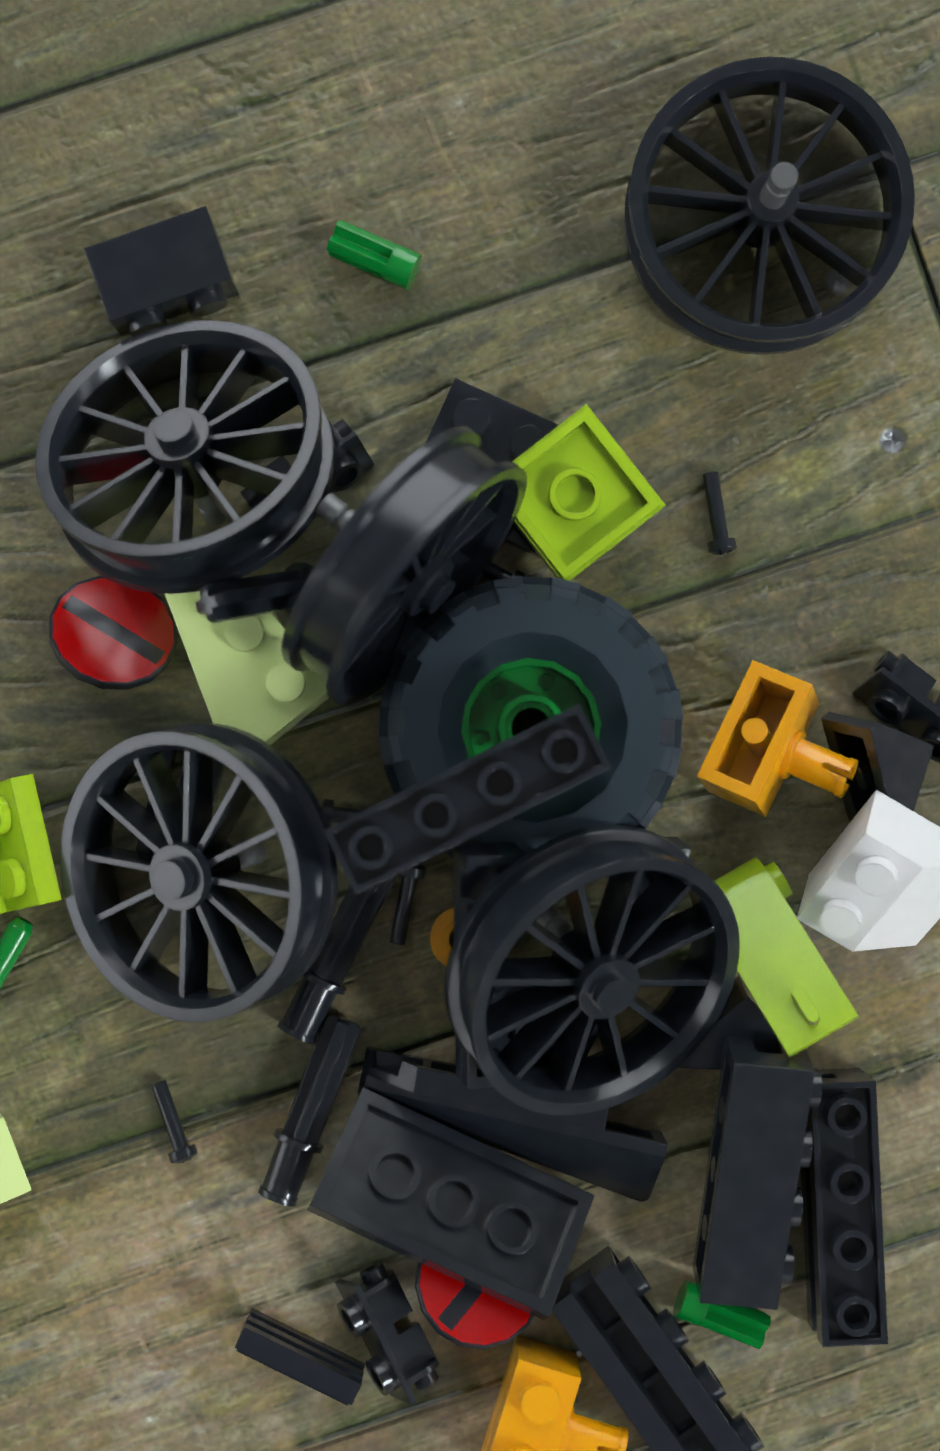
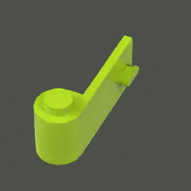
[689,857,859,1058]

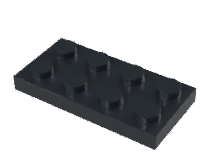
[307,1088,595,1320]

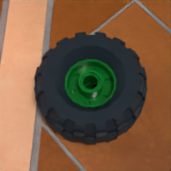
[379,576,683,858]

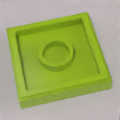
[512,404,666,581]

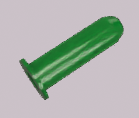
[0,916,33,989]

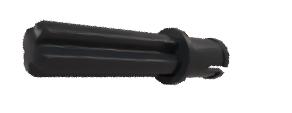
[196,562,316,623]
[277,875,395,1044]
[258,1014,361,1207]

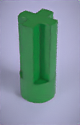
[326,219,422,290]
[673,1280,771,1349]

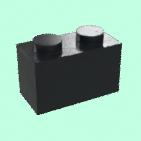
[84,206,239,337]

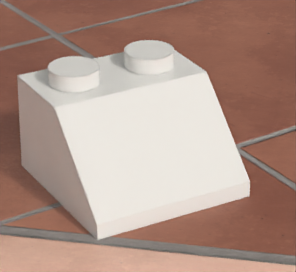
[797,790,940,952]

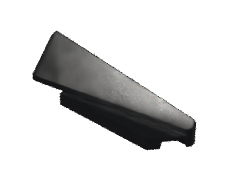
[358,1046,668,1202]

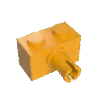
[697,660,858,817]
[481,1335,629,1451]

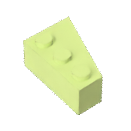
[165,577,329,770]

